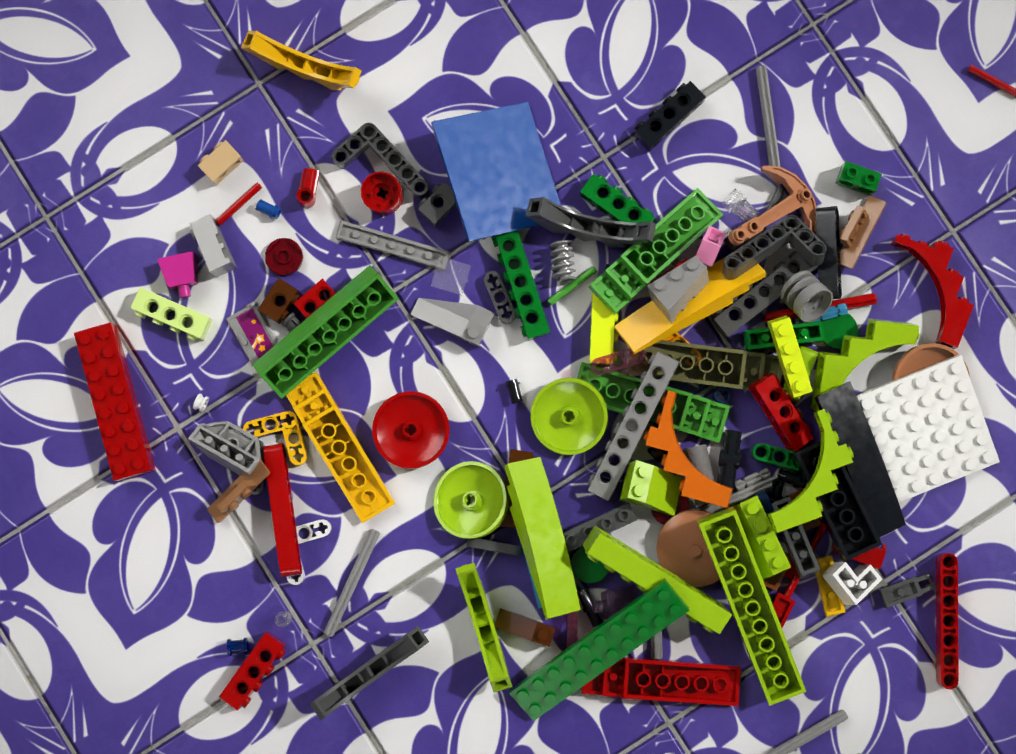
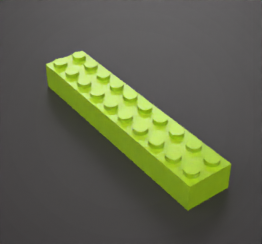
[696,506,806,706]

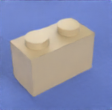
[198,140,244,186]

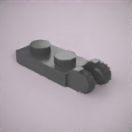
[878,572,935,608]

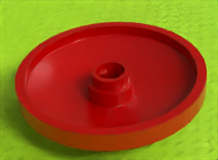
[372,391,450,469]

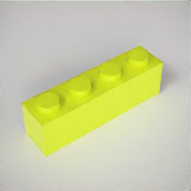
[589,292,619,366]
[767,316,813,398]

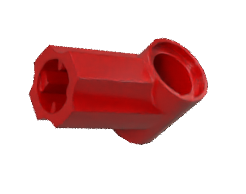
[296,168,320,208]

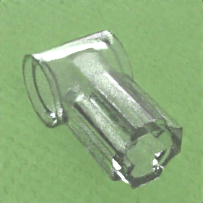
[722,189,761,223]

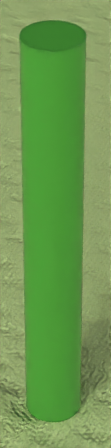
[547,266,597,306]

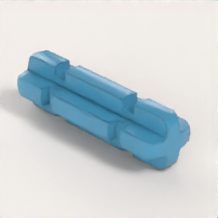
[812,303,848,322]

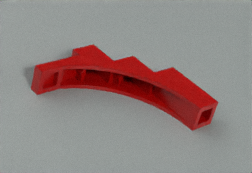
[890,234,974,349]

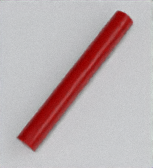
[967,65,1016,97]
[215,182,262,226]

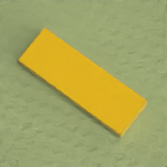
[816,555,846,617]

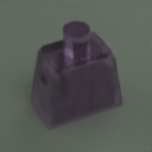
[592,584,637,620]

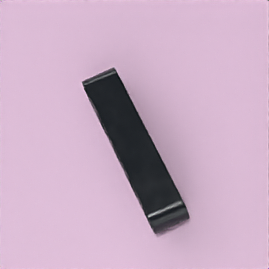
[816,206,842,299]

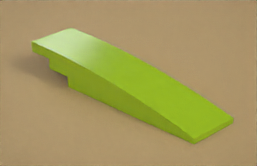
[504,457,581,620]

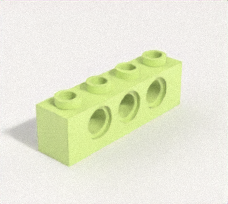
[131,287,213,341]

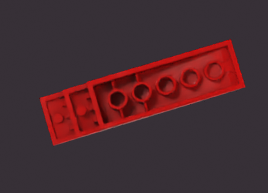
[581,657,741,706]

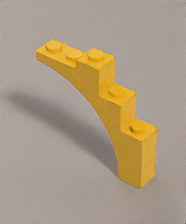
[241,31,362,91]

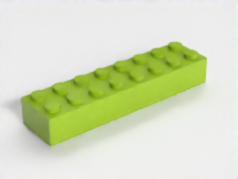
[583,525,732,634]

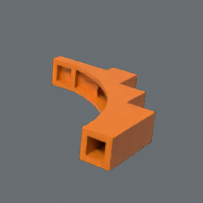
[644,391,733,508]

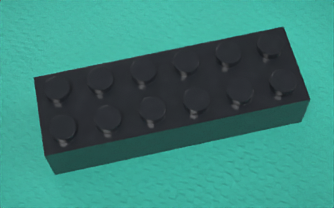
[791,440,882,561]

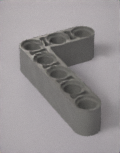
[332,123,429,199]
[722,215,827,280]

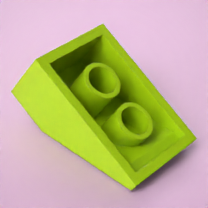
[620,460,682,516]

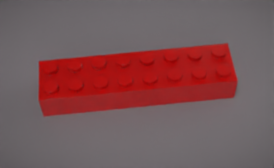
[74,322,156,481]

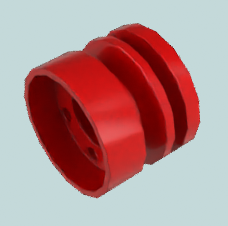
[361,171,404,215]

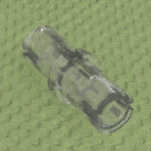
[275,611,293,627]

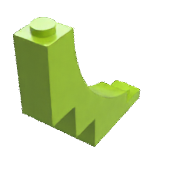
[810,318,920,411]

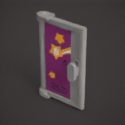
[226,301,277,367]

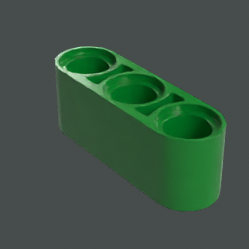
[750,443,799,471]

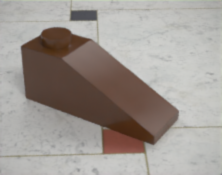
[495,608,556,647]

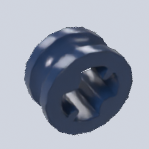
[713,387,731,404]

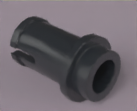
[505,379,523,404]
[767,479,785,503]

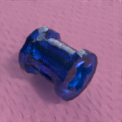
[227,638,249,656]

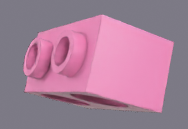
[696,226,727,267]

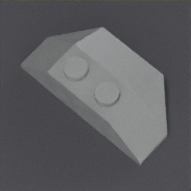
[188,421,261,475]

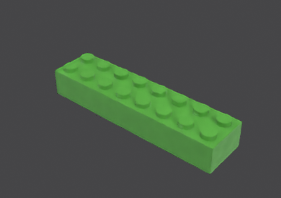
[252,265,399,399]

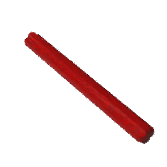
[764,293,877,324]

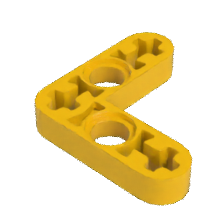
[243,411,308,466]

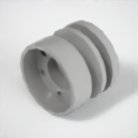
[780,271,833,322]

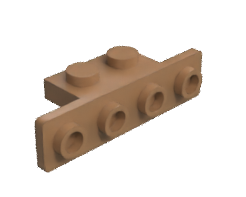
[840,196,886,269]
[207,461,271,523]

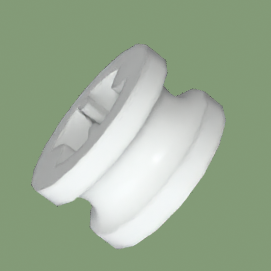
[193,393,209,413]

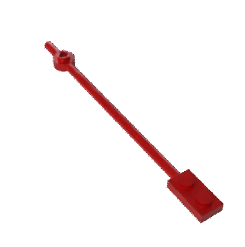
[772,520,826,628]

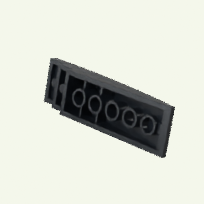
[814,381,906,538]

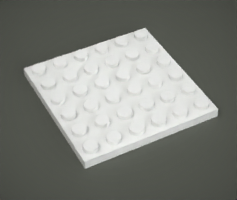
[856,354,1000,502]

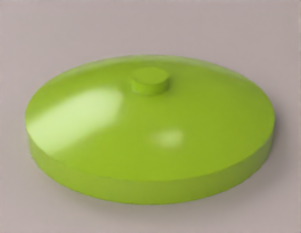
[531,377,608,455]
[433,461,509,539]

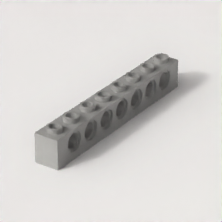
[587,351,680,501]

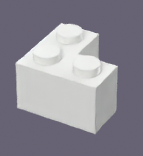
[822,562,882,605]

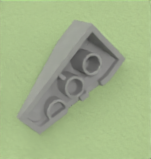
[410,298,495,348]

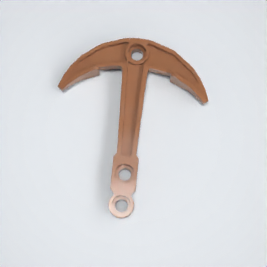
[728,165,817,245]

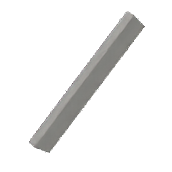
[335,220,450,271]

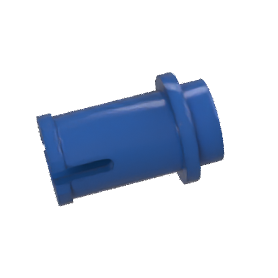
[255,199,281,219]

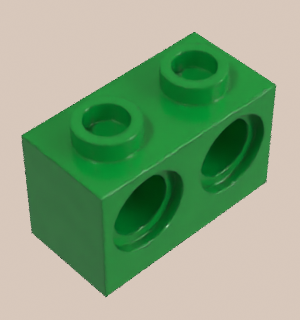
[835,161,882,196]

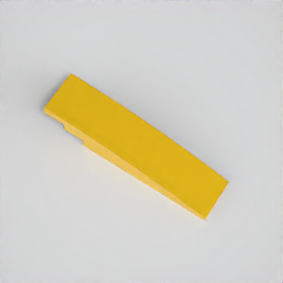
[614,256,766,354]
[286,371,395,523]

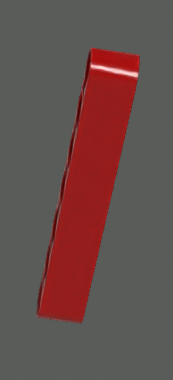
[263,443,302,577]
[935,553,959,689]

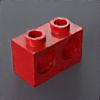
[294,278,336,318]

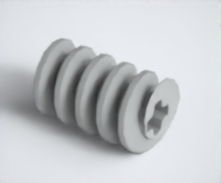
[549,240,577,282]

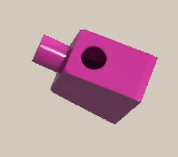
[158,251,198,298]

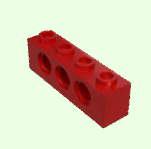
[748,374,814,452]
[219,631,287,711]

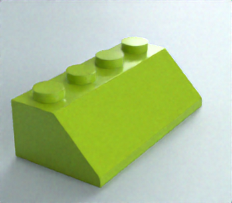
[733,496,791,579]

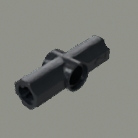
[717,430,742,489]

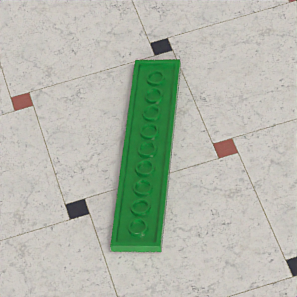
[509,578,690,721]

